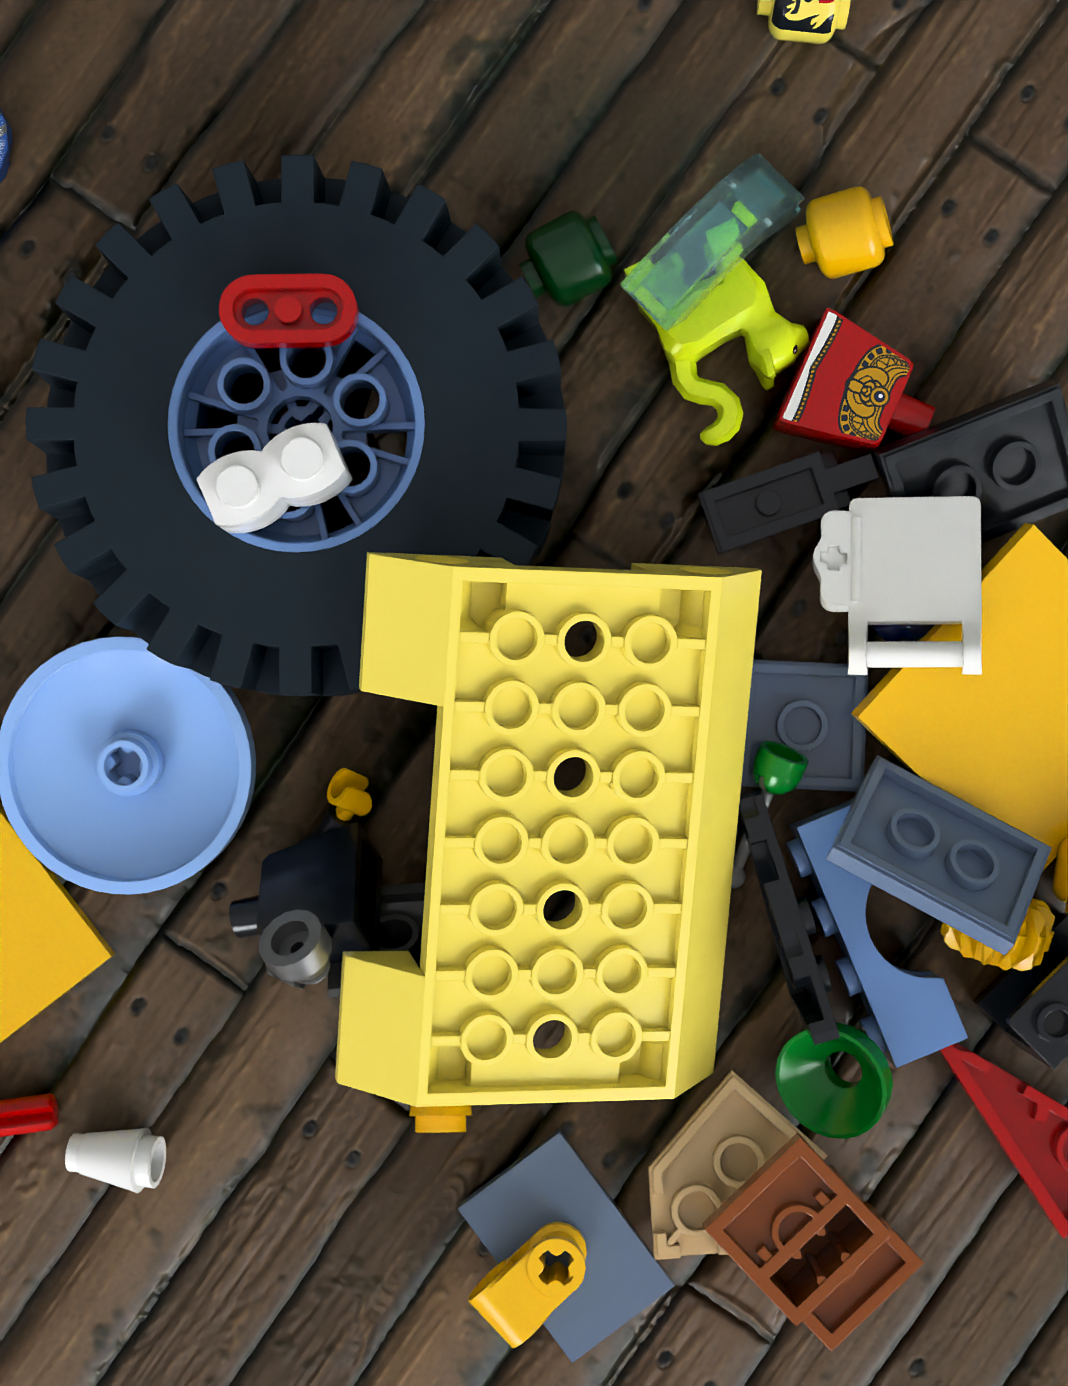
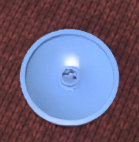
[0,636,256,895]

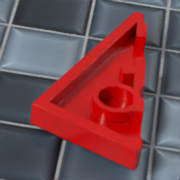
[938,1043,1068,1239]

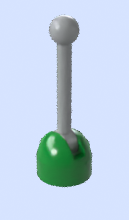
[731,741,809,889]

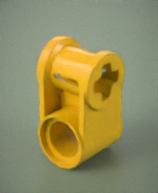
[467,1221,587,1348]

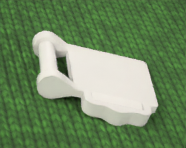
[812,496,982,675]

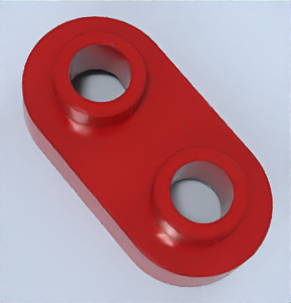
[219,273,359,348]

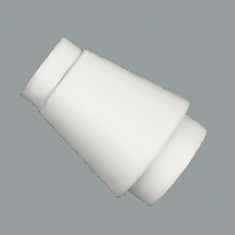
[65,1128,166,1193]

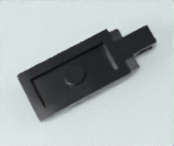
[697,451,879,555]

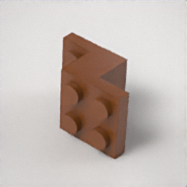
[702,1132,924,1352]

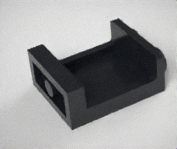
[973,913,1068,1070]

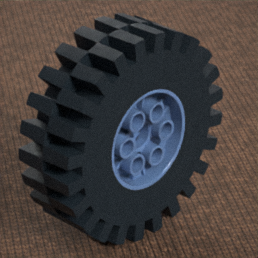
[25,154,567,696]

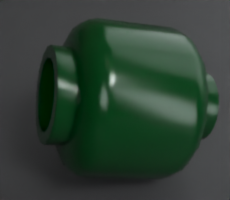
[519,211,618,307]

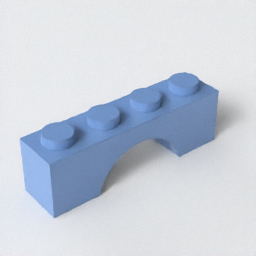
[785,798,968,1068]

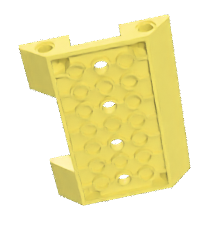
[335,552,762,1107]

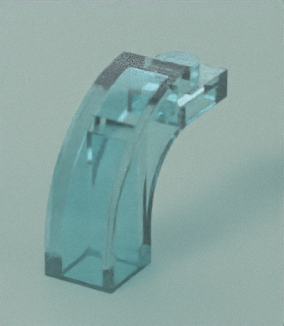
[620,153,805,331]

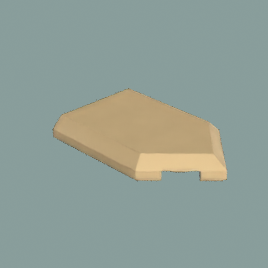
[648,1070,828,1260]

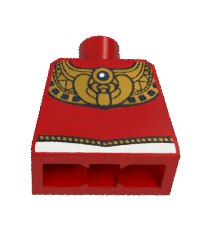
[771,307,935,453]

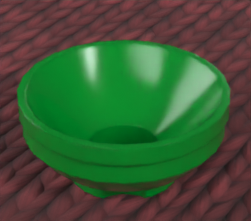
[775,1022,893,1139]

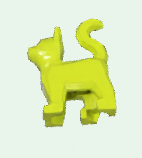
[624,217,810,446]

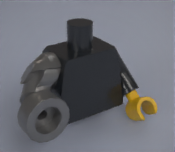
[229,768,383,989]

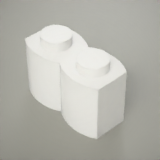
[197,423,352,533]

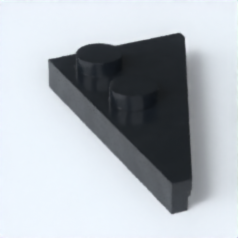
[739,790,840,1045]

